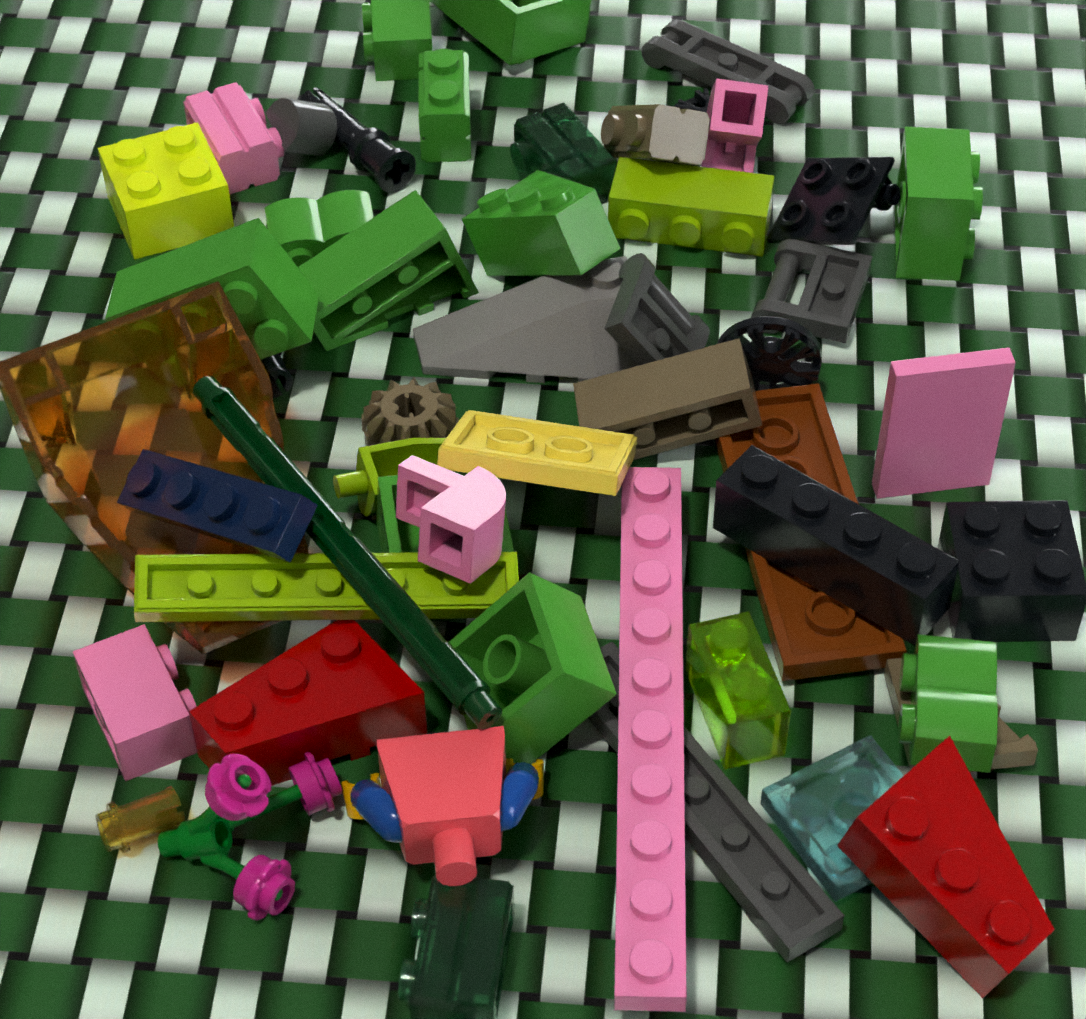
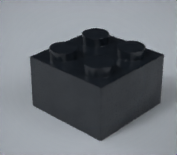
[937,500,1086,642]

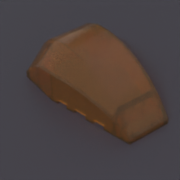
[0,281,309,654]

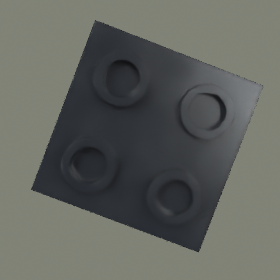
[766,157,901,245]

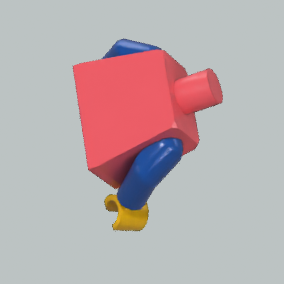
[341,726,544,886]

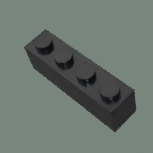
[713,445,959,646]

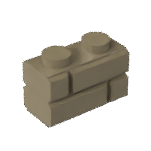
[601,104,710,165]

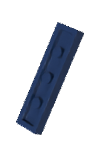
[116,449,318,563]

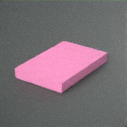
[872,348,1016,499]

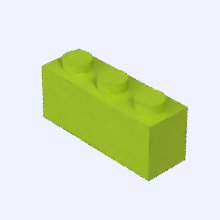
[608,157,775,257]

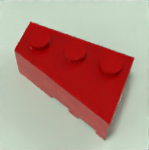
[189,620,427,786]
[837,735,1055,998]

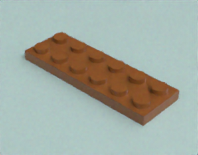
[714,383,907,681]

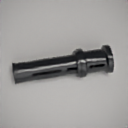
[300,87,416,193]

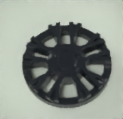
[717,316,822,391]

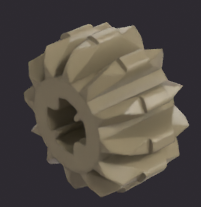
[361,377,459,446]

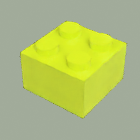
[98,122,234,260]

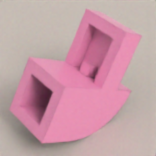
[700,78,769,173]
[395,455,506,584]

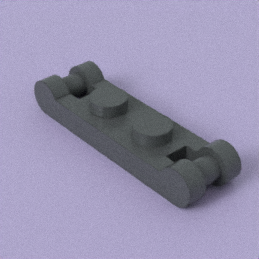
[641,19,815,124]

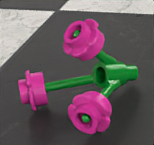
[158,752,343,921]

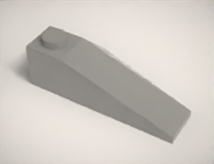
[413,256,639,383]

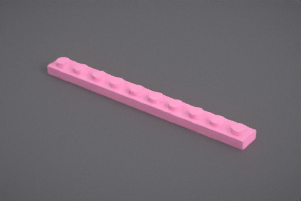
[614,467,686,1012]

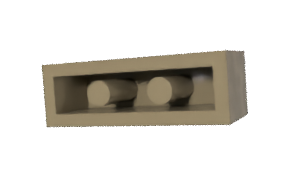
[573,338,763,460]

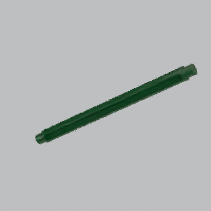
[193,375,503,730]

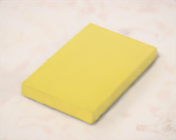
[437,410,637,496]

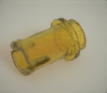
[95,786,185,853]

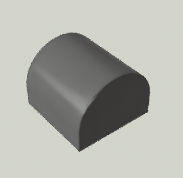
[265,98,337,156]

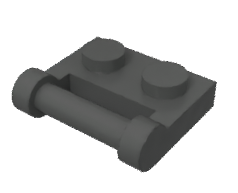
[751,239,873,343]
[604,253,710,365]

